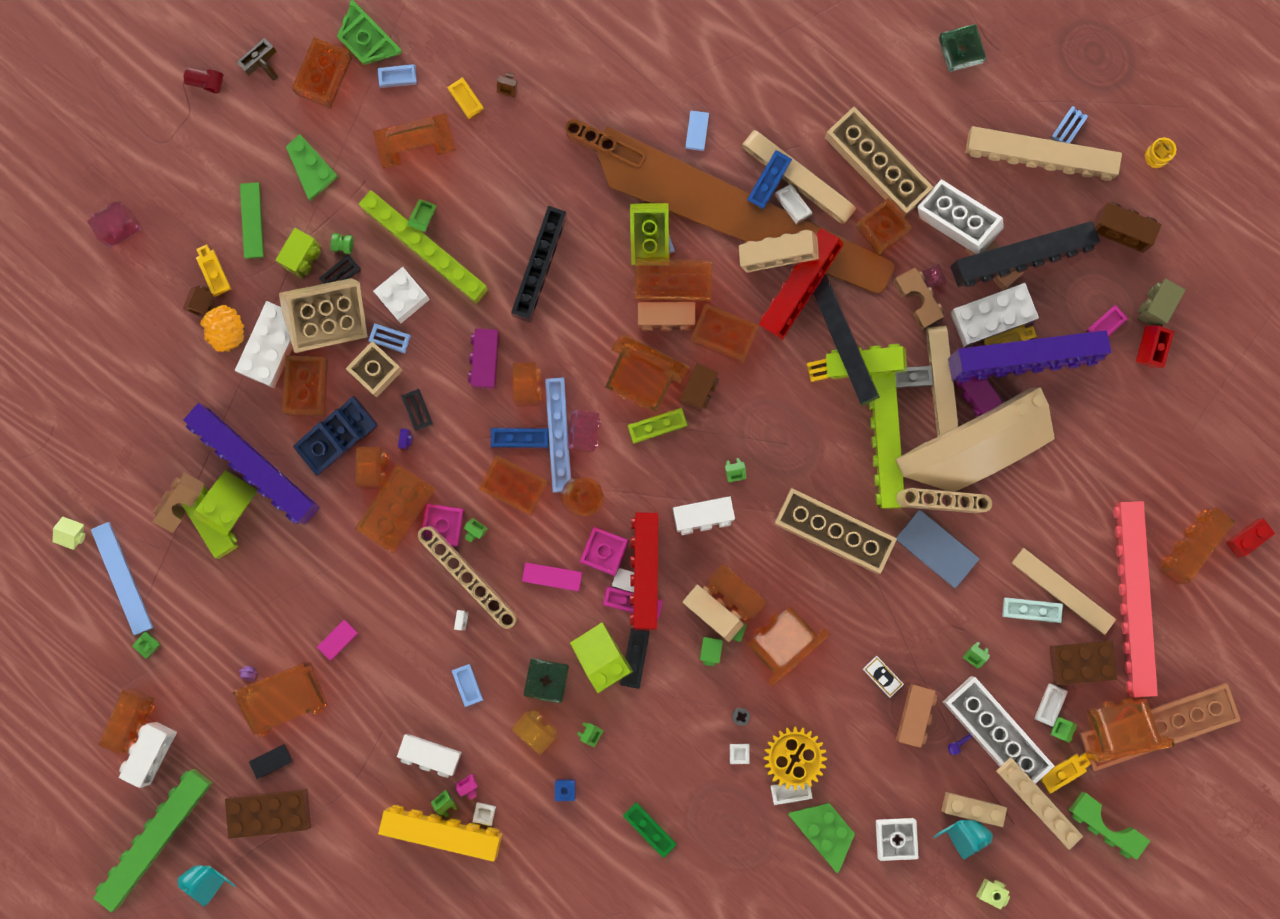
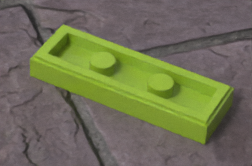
[627,408,688,444]

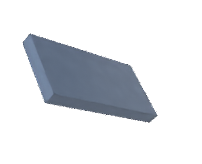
[896,510,979,589]

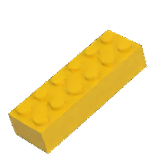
[378,805,503,862]

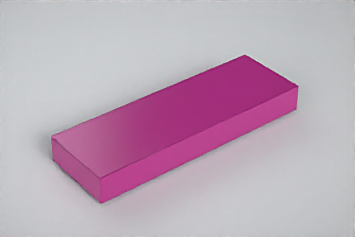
[522,562,582,591]
[603,586,663,619]

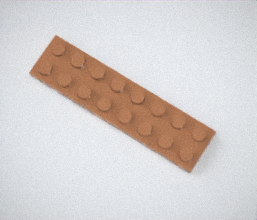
[1079,683,1241,771]

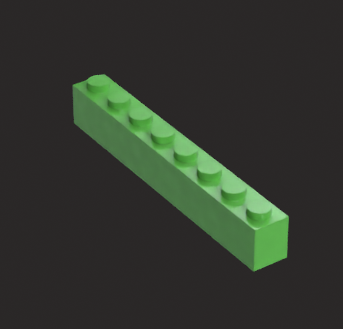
[93,769,213,913]

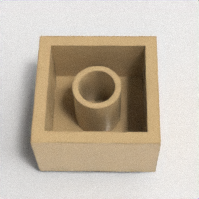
[346,341,403,398]

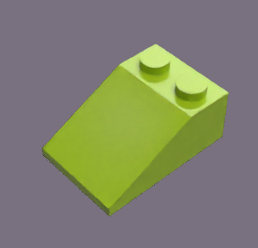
[630,203,669,265]
[193,470,258,537]
[570,622,633,693]

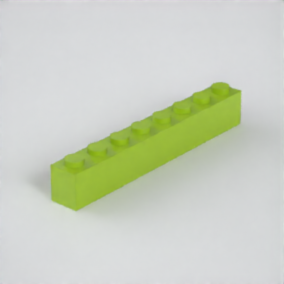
[359,190,488,304]
[868,373,904,509]

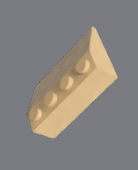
[279,278,368,353]

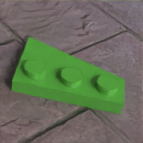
[286,134,338,201]

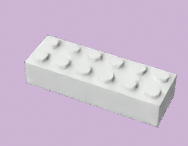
[943,676,1054,784]

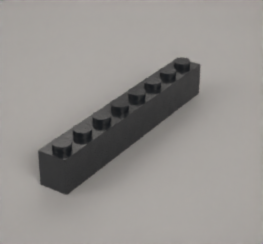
[950,221,1100,288]

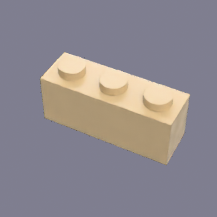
[683,584,744,642]
[941,792,1007,827]

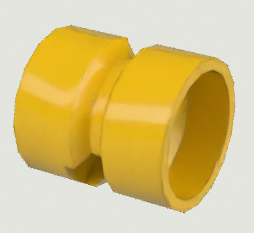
[1145,137,1177,169]

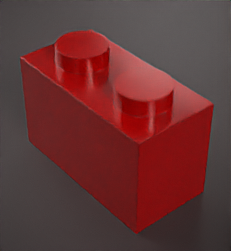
[1135,326,1174,368]
[1226,518,1276,558]

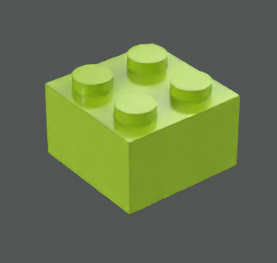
[275,228,321,279]

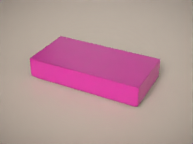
[1086,305,1128,336]
[317,620,358,661]

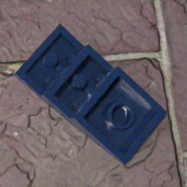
[293,396,379,476]

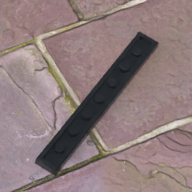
[813,274,880,406]

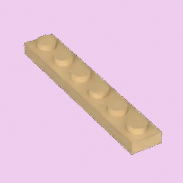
[996,758,1083,850]

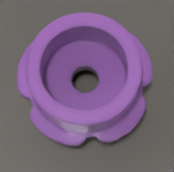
[239,666,258,681]

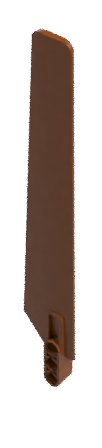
[565,119,894,293]

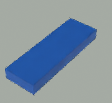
[747,150,792,210]
[491,428,549,448]

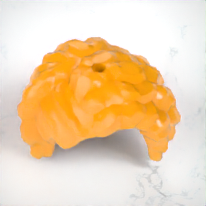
[200,305,244,352]

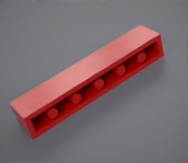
[759,228,844,340]
[630,512,658,631]

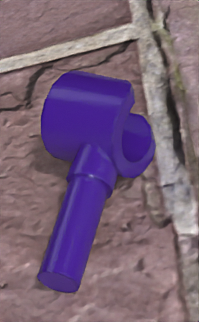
[948,733,972,755]

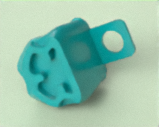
[933,820,993,860]
[177,865,235,907]

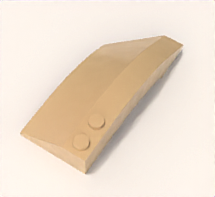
[895,387,1055,492]

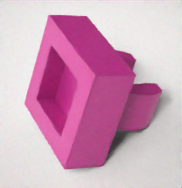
[455,774,478,800]

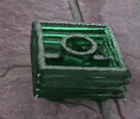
[939,24,986,72]
[523,658,569,703]

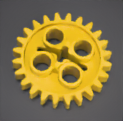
[764,727,827,791]

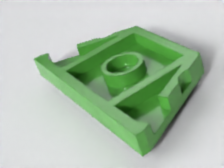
[337,0,402,65]
[788,803,855,873]

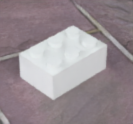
[673,496,735,535]
[119,722,177,788]

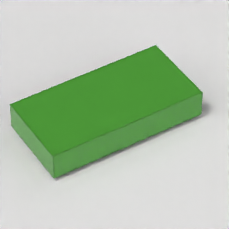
[407,199,437,232]

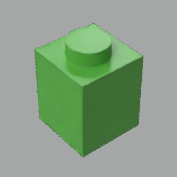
[700,637,723,666]

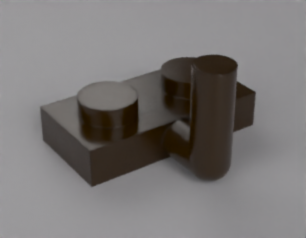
[236,38,278,81]

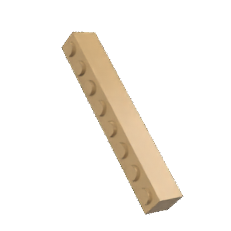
[965,126,1122,181]

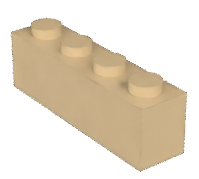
[739,230,819,273]

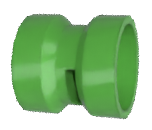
[330,233,353,254]

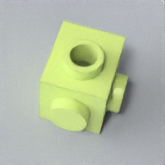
[52,517,85,550]
[976,878,1010,909]

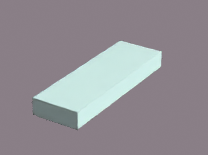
[1002,598,1063,623]

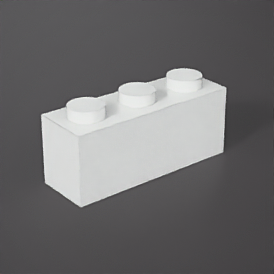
[397,734,462,778]

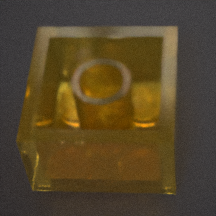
[511,710,558,755]

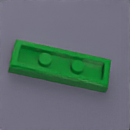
[622,802,677,858]

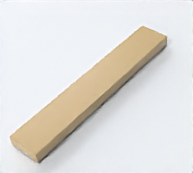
[1011,548,1117,635]

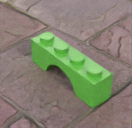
[1068,791,1150,860]

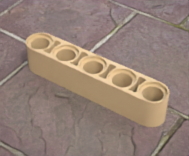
[896,488,992,513]

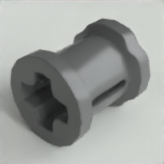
[732,708,750,726]

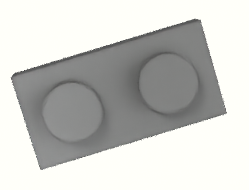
[895,366,933,388]

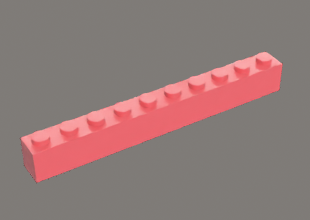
[1113,501,1158,697]

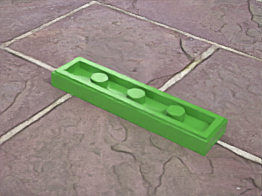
[240,182,264,259]

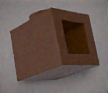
[183,285,214,317]

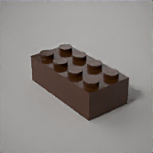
[225,789,311,839]

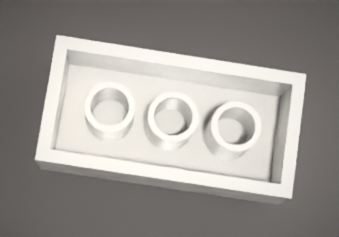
[917,179,1004,254]
[950,283,1039,348]
[235,301,293,388]

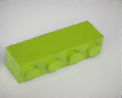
[826,344,907,379]
[181,485,239,559]

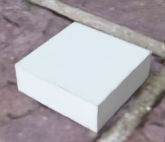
[730,744,750,764]
[472,802,496,826]

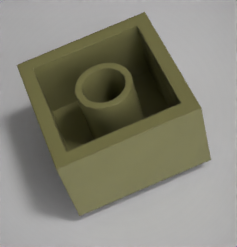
[1137,279,1186,327]

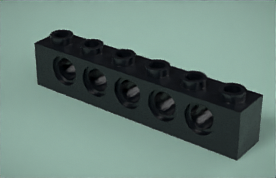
[511,206,567,323]

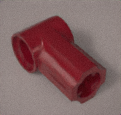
[183,67,224,93]

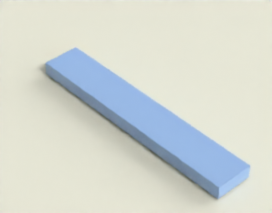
[545,377,572,493]
[91,522,154,636]

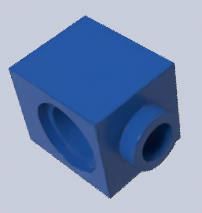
[555,779,576,801]

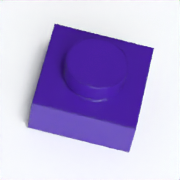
[398,428,413,450]

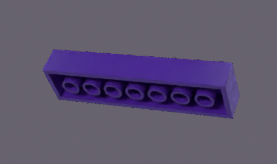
[948,330,1112,383]
[183,403,321,524]

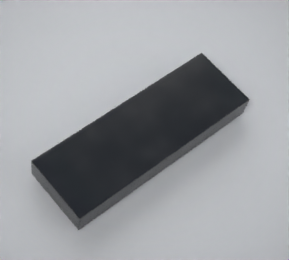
[620,628,650,689]

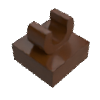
[497,72,517,98]

